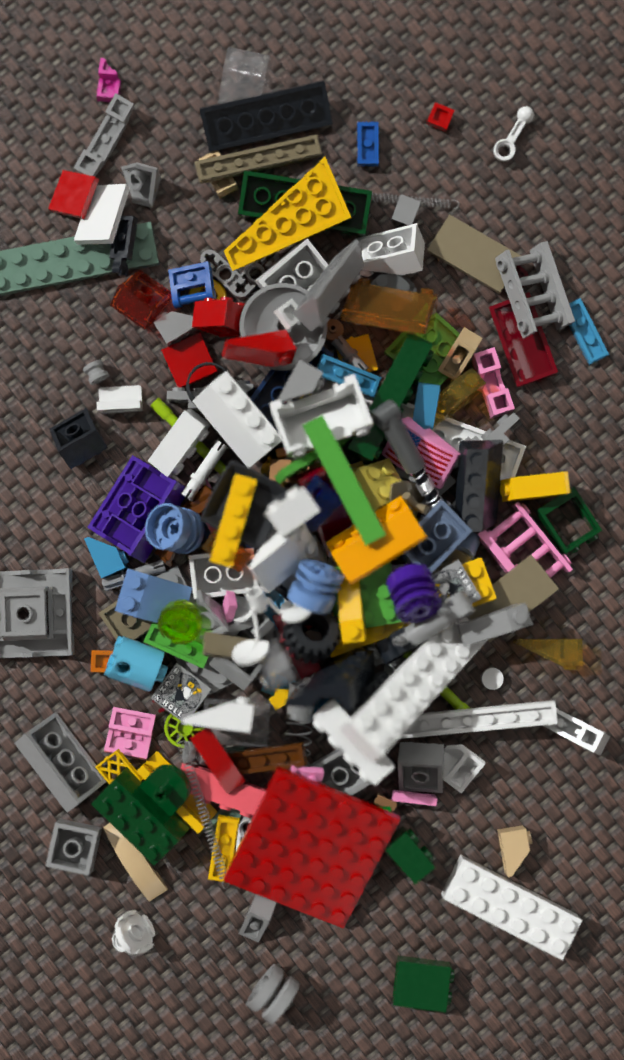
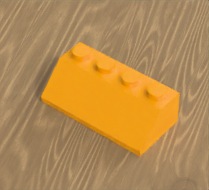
[326,496,427,585]

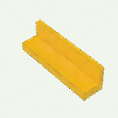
[136,751,217,834]

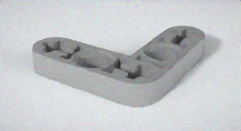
[200,250,280,300]

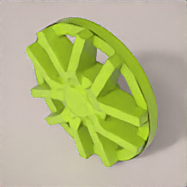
[164,711,205,748]

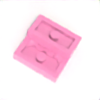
[104,707,156,761]

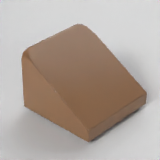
[372,792,398,813]

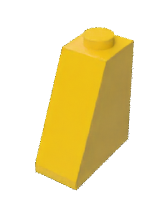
[500,471,570,502]

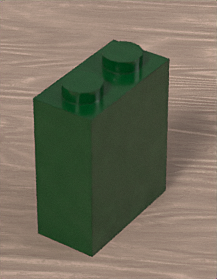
[392,955,454,1012]

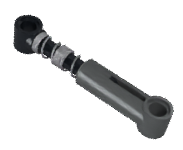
[370,399,457,514]

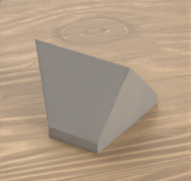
[121,162,161,208]
[196,590,229,639]

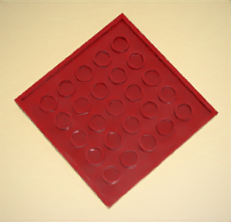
[223,766,400,929]

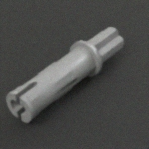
[102,560,166,591]

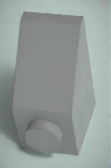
[154,311,199,346]
[239,894,276,943]

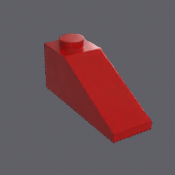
[222,329,297,367]

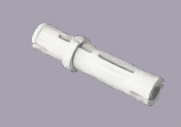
[181,440,228,501]

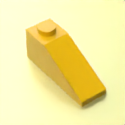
[338,575,367,643]

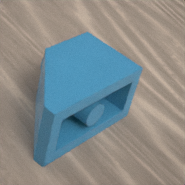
[84,537,129,579]

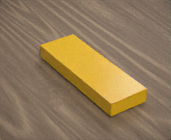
[208,815,240,882]

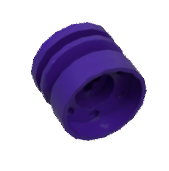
[386,564,442,623]

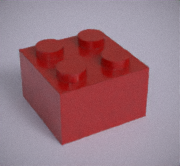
[192,297,245,337]

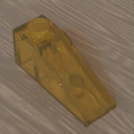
[433,367,486,428]
[514,639,583,670]

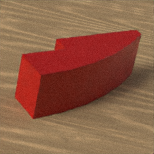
[190,727,246,794]

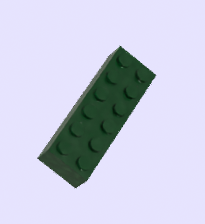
[238,170,372,237]
[347,332,434,465]

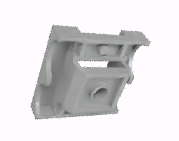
[0,568,75,658]

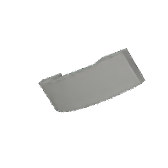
[74,93,134,176]

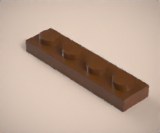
[228,742,308,774]

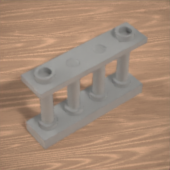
[495,241,575,339]

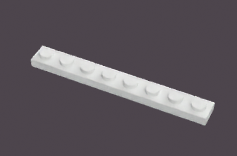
[398,700,558,739]

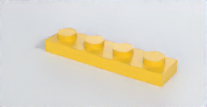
[210,474,257,568]

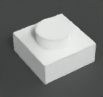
[274,298,299,330]

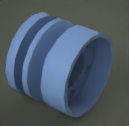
[145,503,205,554]
[288,559,344,614]

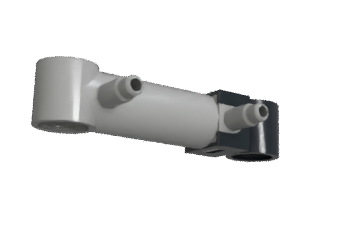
[375,591,475,665]

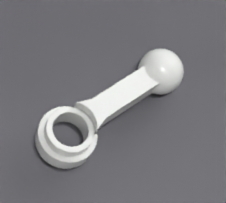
[493,106,534,162]

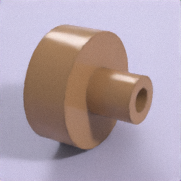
[326,319,344,342]

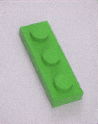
[143,622,209,669]

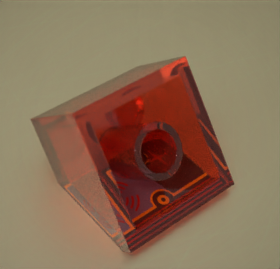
[110,270,172,330]

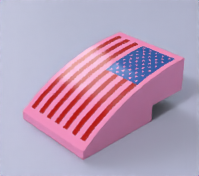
[381,417,461,489]

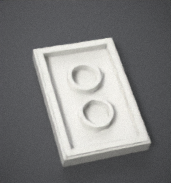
[74,184,130,245]

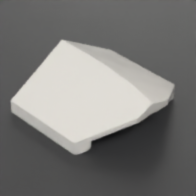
[443,744,486,793]

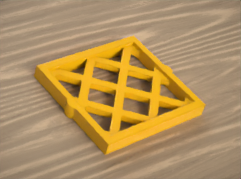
[95,748,143,784]

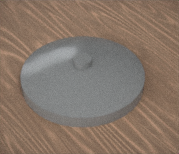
[240,283,327,371]

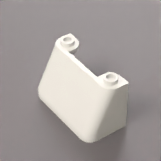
[269,374,373,458]

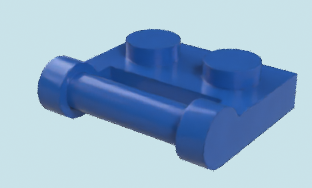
[168,261,216,308]

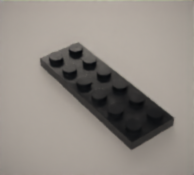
[199,80,333,152]

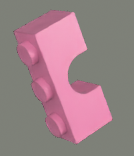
[471,347,515,419]

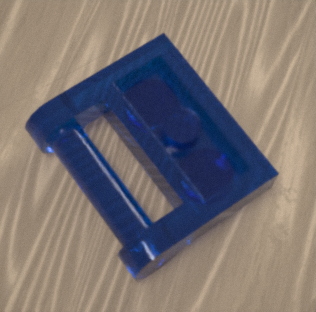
[304,474,342,533]

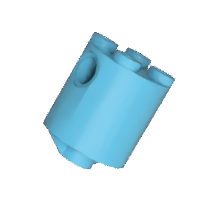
[104,635,168,692]

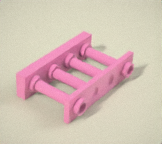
[477,502,573,578]

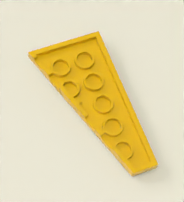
[224,157,351,271]

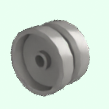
[246,964,300,1024]

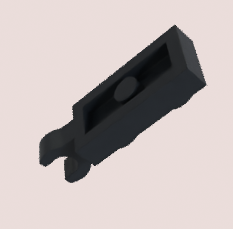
[109,216,138,276]

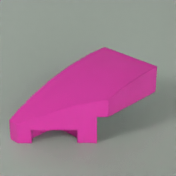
[96,58,121,102]

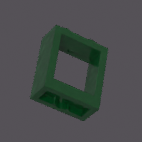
[534,487,602,555]

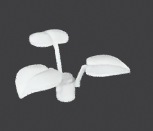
[232,586,312,665]

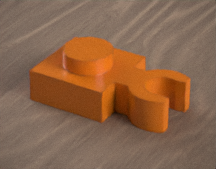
[90,650,113,672]

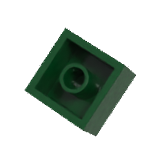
[385,826,435,885]

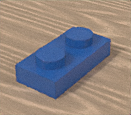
[357,122,379,166]

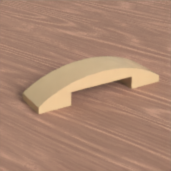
[103,823,168,902]

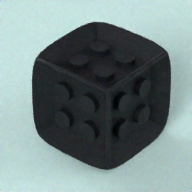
[200,460,289,551]

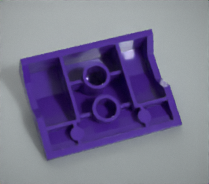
[87,455,185,563]

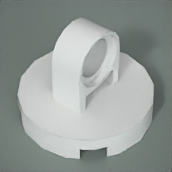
[112,910,155,956]

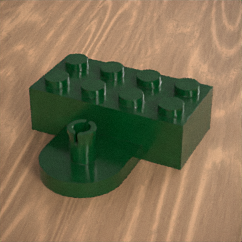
[91,764,191,865]

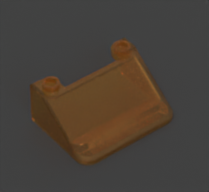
[340,278,439,334]

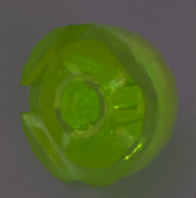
[158,599,202,645]

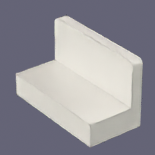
[97,385,143,413]

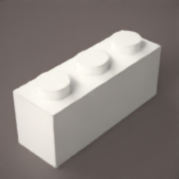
[148,409,211,477]

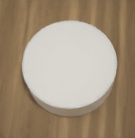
[481,668,504,690]

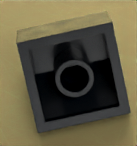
[49,408,108,469]

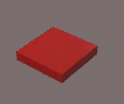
[48,170,99,219]
[161,333,218,388]

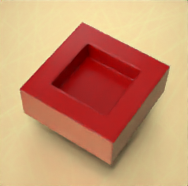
[427,102,455,132]

